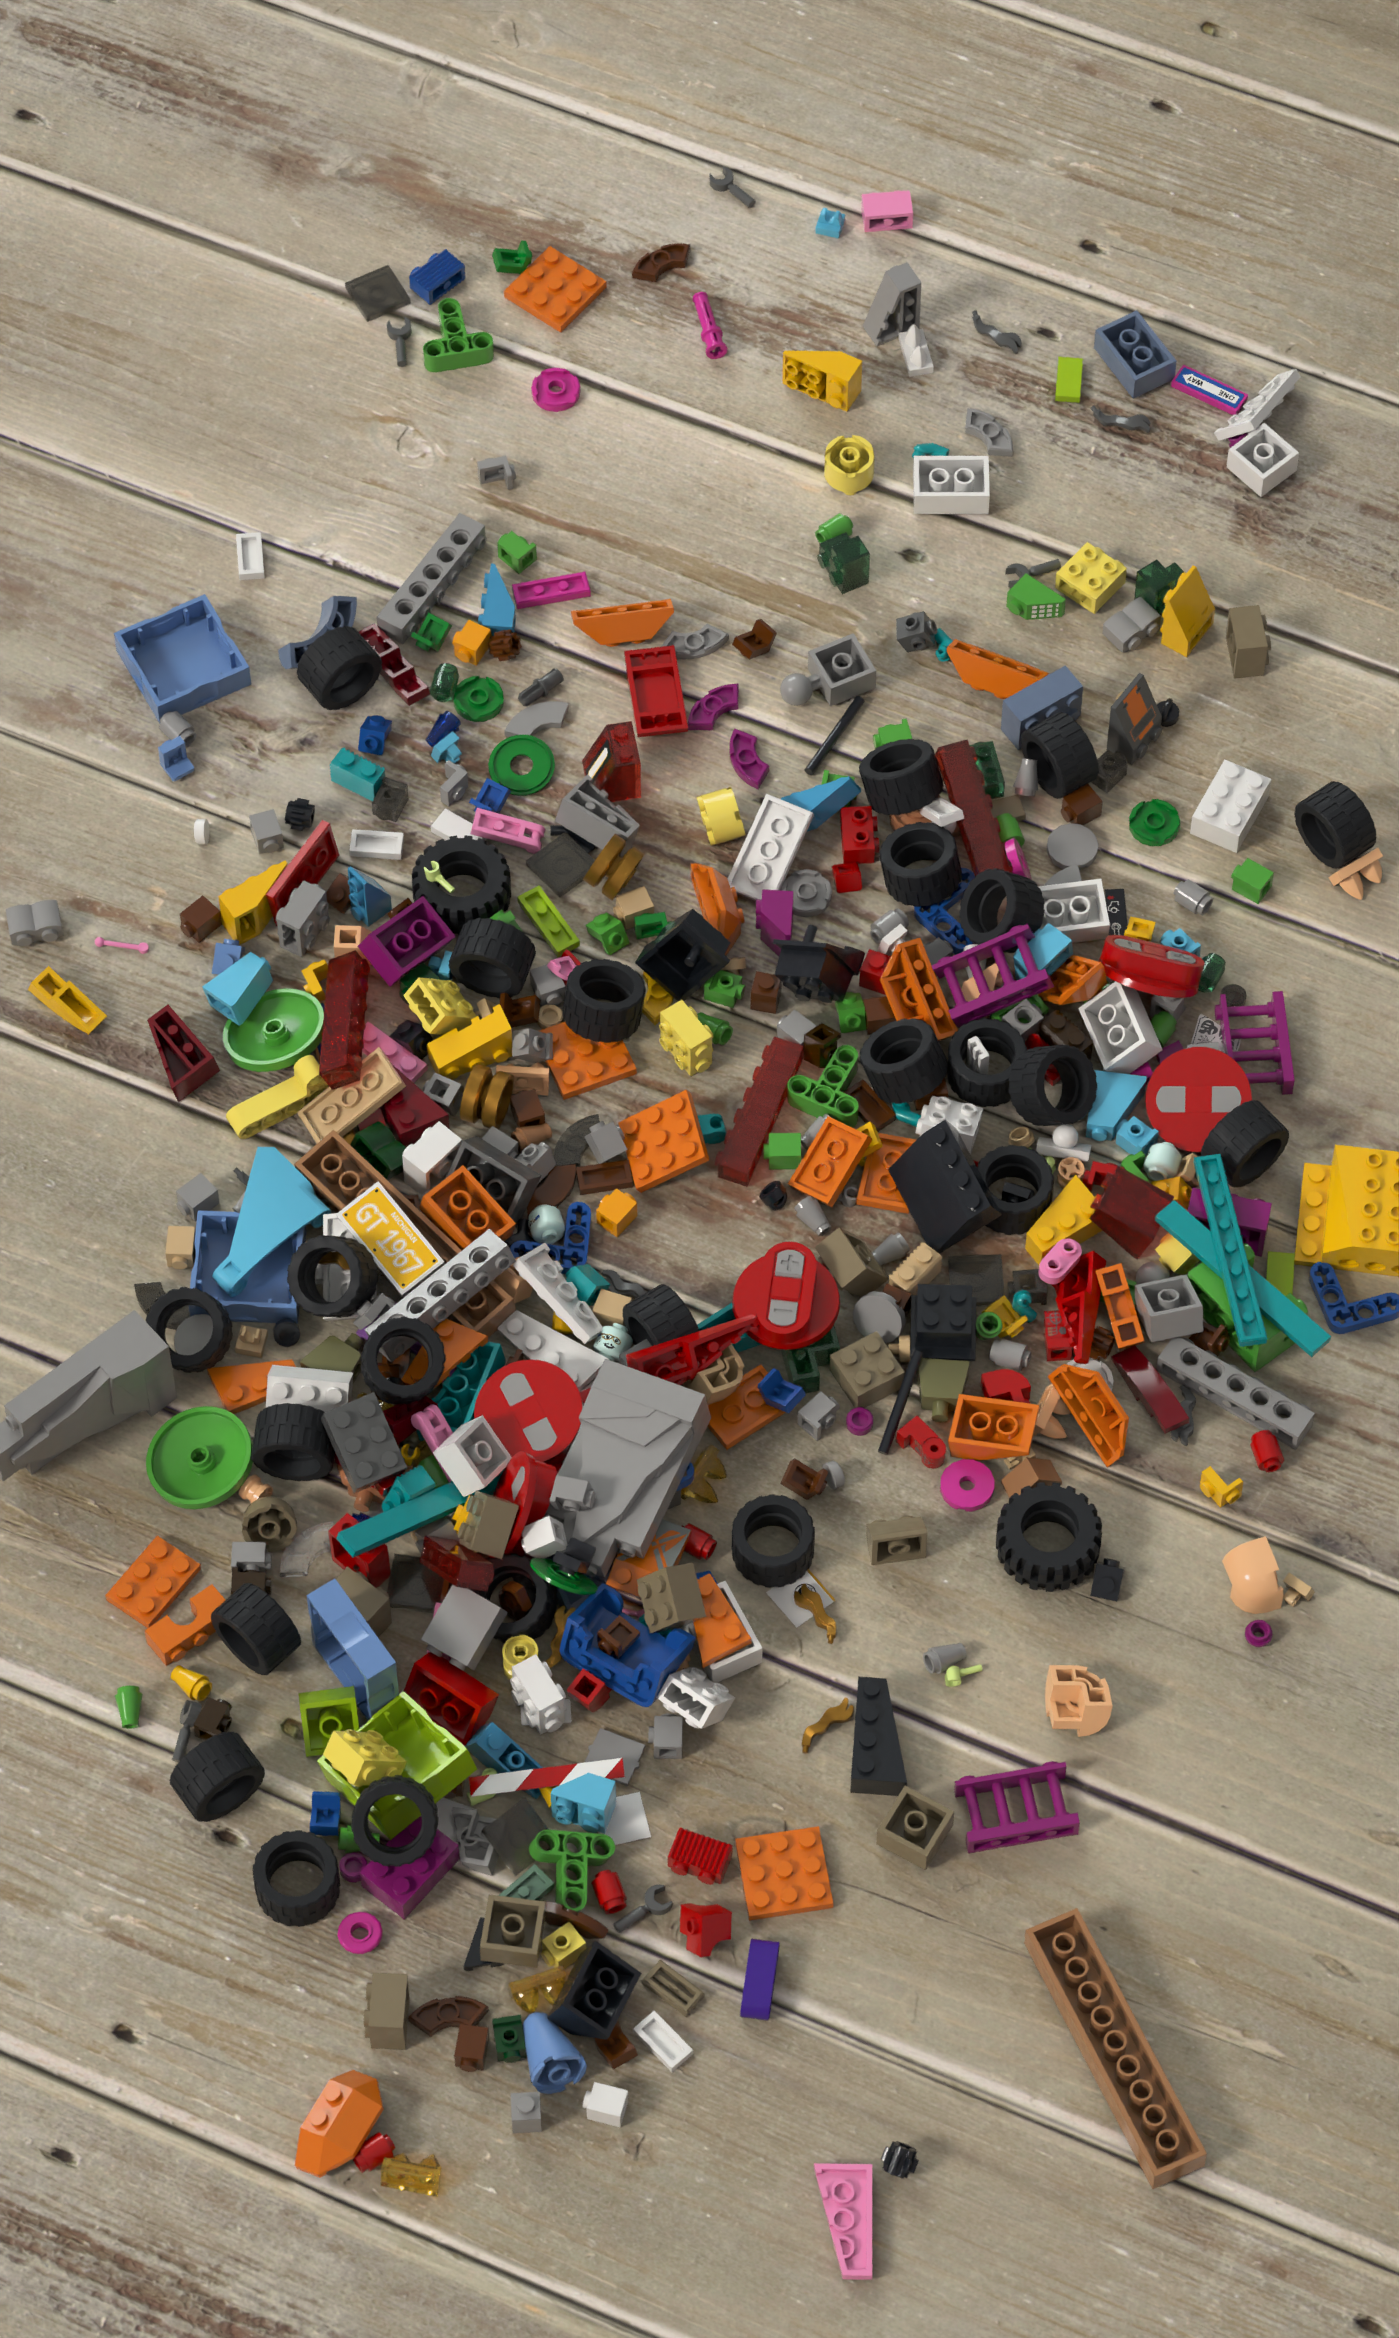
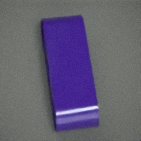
[740,1938,780,2021]

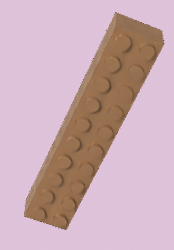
[294,1130,516,1338]
[1024,1908,1207,2189]

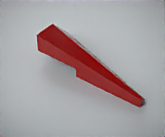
[1049,1251,1106,1364]
[626,1314,759,1386]

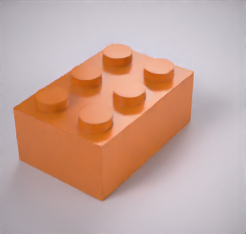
[419,1165,516,1250]

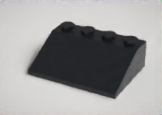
[888,1120,1002,1254]

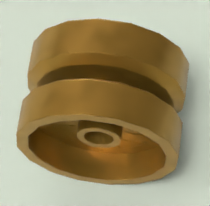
[583,834,645,901]
[460,1064,514,1129]

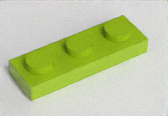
[517,885,580,958]

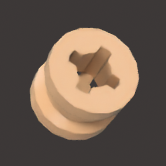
[1057,1157,1085,1189]
[238,1474,273,1503]

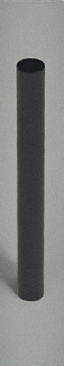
[805,696,865,776]
[878,1350,923,1455]

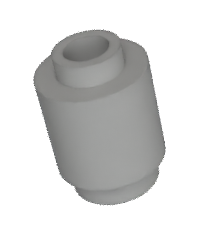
[159,711,196,747]
[1173,879,1214,915]
[870,908,909,944]
[989,1339,1031,1371]

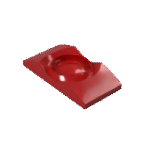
[624,645,688,737]

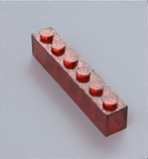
[935,739,1013,877]
[319,950,370,1090]
[715,1036,804,1187]

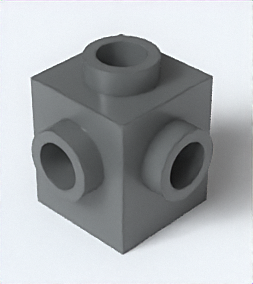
[896,611,937,653]

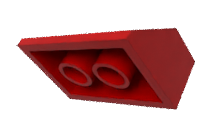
[404,1652,499,1746]

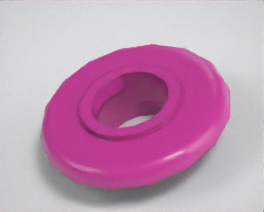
[337,1912,383,1954]

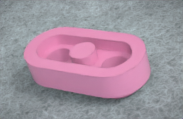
[1038,1239,1082,1284]

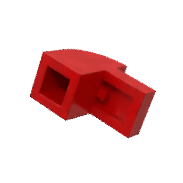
[980,1369,1031,1404]
[566,1669,612,1712]

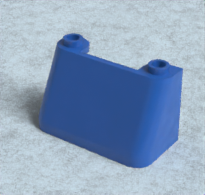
[560,1583,696,1707]

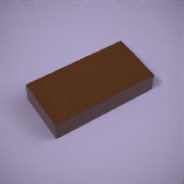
[843,1079,896,1132]
[576,1160,633,1195]

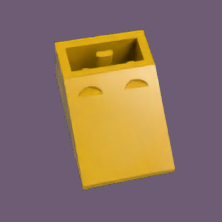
[782,351,862,412]
[1160,565,1215,657]
[218,860,288,945]

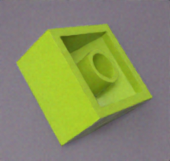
[298,1686,359,1757]

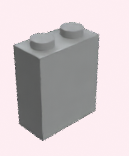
[421,1581,508,1671]

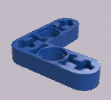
[914,868,975,955]
[510,1202,591,1274]
[1309,1262,1399,1334]

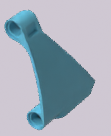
[212,1147,332,1297]

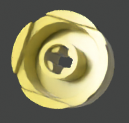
[824,435,874,496]
[696,787,745,846]

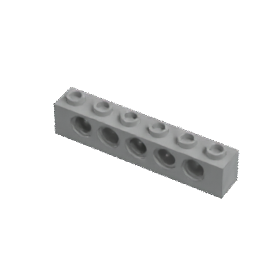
[377,513,487,644]
[365,1229,516,1362]
[1156,1337,1315,1450]

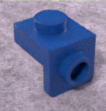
[358,715,392,755]
[469,778,511,813]
[757,1368,806,1413]
[310,1791,341,1836]

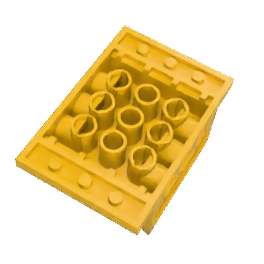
[1294,1144,1399,1277]

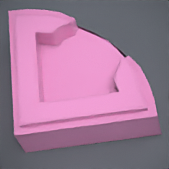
[547,956,576,981]

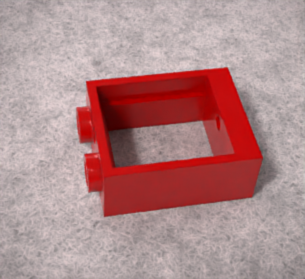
[328,1513,391,1588]

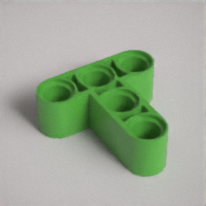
[423,298,494,372]
[787,1045,859,1128]
[529,1830,615,1913]

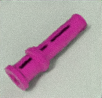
[692,292,728,359]

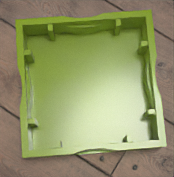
[317,1691,477,1840]

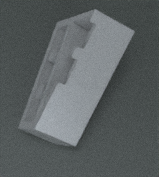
[863,262,922,347]
[555,774,640,858]

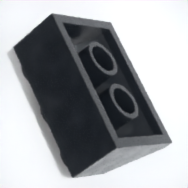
[547,1941,642,2040]

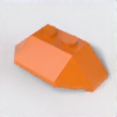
[571,599,674,647]
[946,639,1049,699]
[691,863,745,956]
[880,938,958,1041]
[1038,955,1107,1005]
[1048,1364,1129,1468]
[295,2070,384,2178]

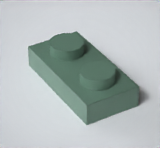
[498,1864,554,1901]

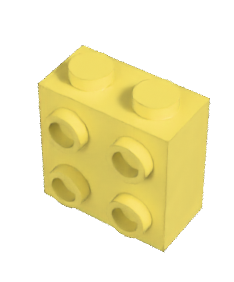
[1055,542,1127,614]
[403,977,477,1035]
[659,1000,713,1077]
[323,1729,407,1787]

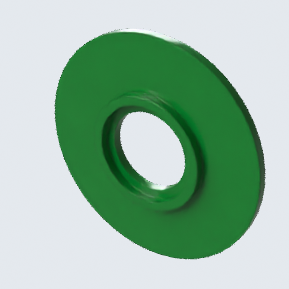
[488,735,555,796]
[530,1558,598,1595]

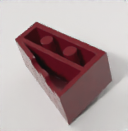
[147,1004,220,1103]
[380,1064,450,1147]

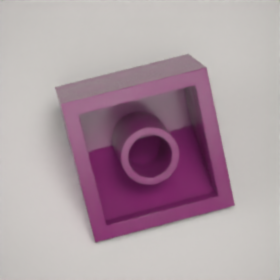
[756,889,794,957]

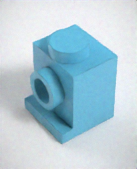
[1160,928,1201,957]
[1116,1116,1159,1156]

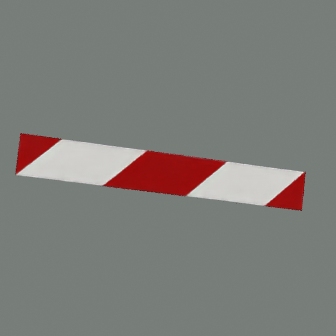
[469,1758,625,1797]

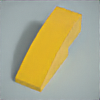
[28,966,107,1035]

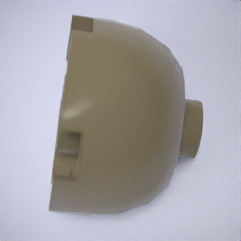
[242,1496,297,1553]

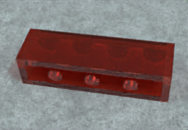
[419,1535,494,1591]

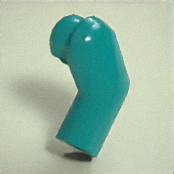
[912,443,950,459]
[935,628,953,662]
[892,1102,921,1127]
[1012,1290,1037,1323]

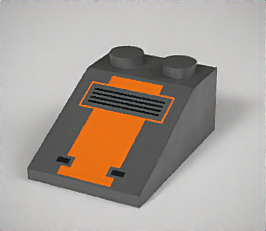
[1106,673,1162,765]

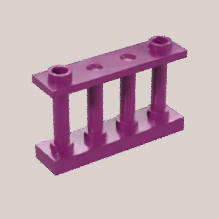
[931,924,1054,1028]
[1214,991,1295,1095]
[954,1761,1080,1854]

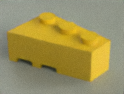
[427,1004,512,1080]
[1025,1175,1107,1265]

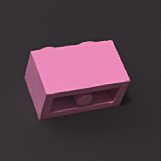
[861,190,913,232]

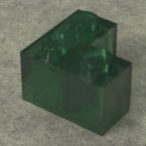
[817,532,870,594]
[1134,559,1184,616]
[781,1325,840,1394]

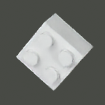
[1227,423,1299,497]
[402,1121,462,1196]
[433,1415,512,1497]

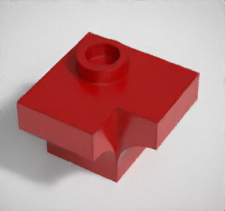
[680,1903,732,1957]

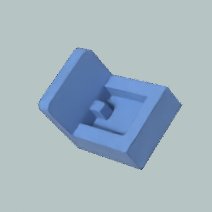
[158,736,194,781]
[212,939,245,975]

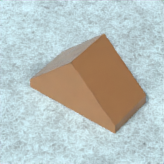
[1001,1457,1062,1498]

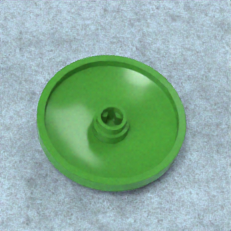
[223,988,327,1072]
[146,1406,253,1509]

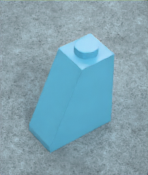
[202,952,273,1026]
[1086,1070,1147,1141]

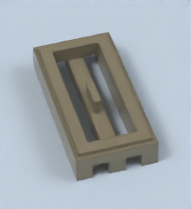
[642,1960,705,2018]

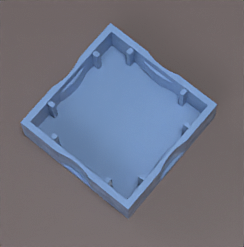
[114,594,251,723]
[188,1210,307,1324]
[306,1579,399,1721]

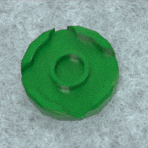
[454,676,504,722]
[1129,799,1180,846]

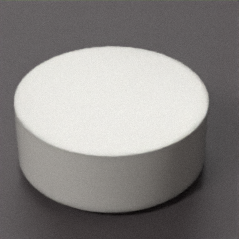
[194,819,209,845]

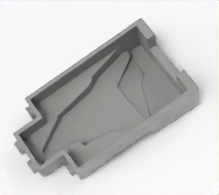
[0,1310,177,1481]
[543,1359,711,1578]

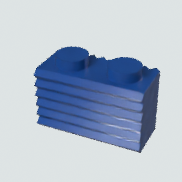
[409,249,465,305]

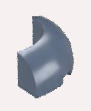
[278,596,357,669]

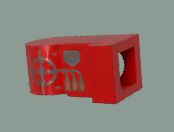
[1044,1310,1072,1361]
[896,1416,946,1469]

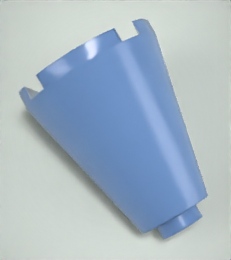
[522,2012,587,2094]

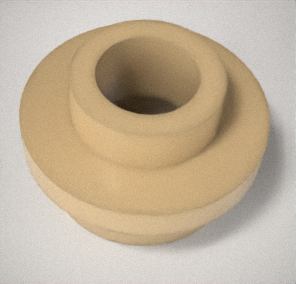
[1008,1126,1035,1148]

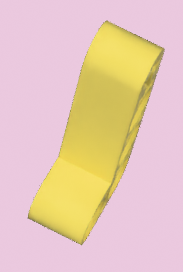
[226,1055,328,1139]

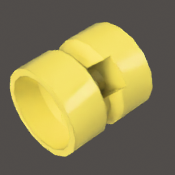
[502,1635,539,1680]

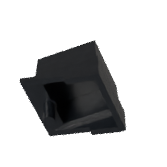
[635,909,731,1001]
[772,925,865,1003]
[910,1284,976,1361]

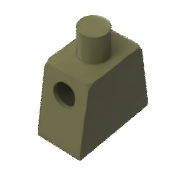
[300,1333,364,1384]
[917,1358,969,1422]

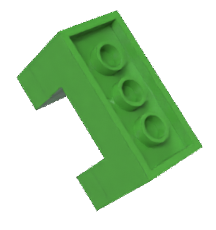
[1187,1243,1308,1372]

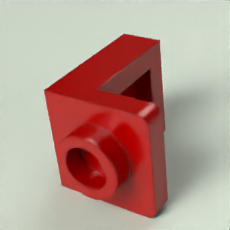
[1083,1161,1124,1193]

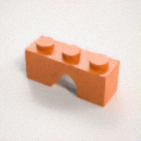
[1095,1263,1145,1350]
[144,1584,225,1666]

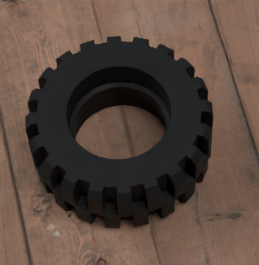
[412,835,511,936]
[996,1482,1102,1592]

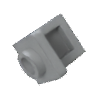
[477,456,516,490]
[440,760,468,807]
[353,1293,395,1330]

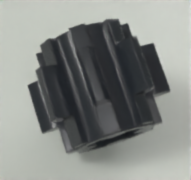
[285,798,315,831]
[881,2141,919,2178]

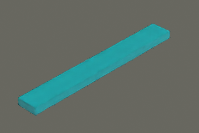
[1193,1154,1268,1347]
[1155,1200,1331,1357]
[336,1468,505,1558]

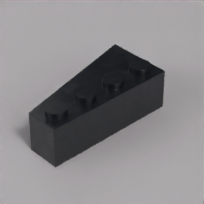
[850,1676,907,1796]

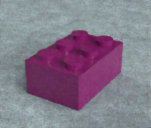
[358,896,456,987]
[1188,1188,1272,1257]
[360,1816,460,1920]

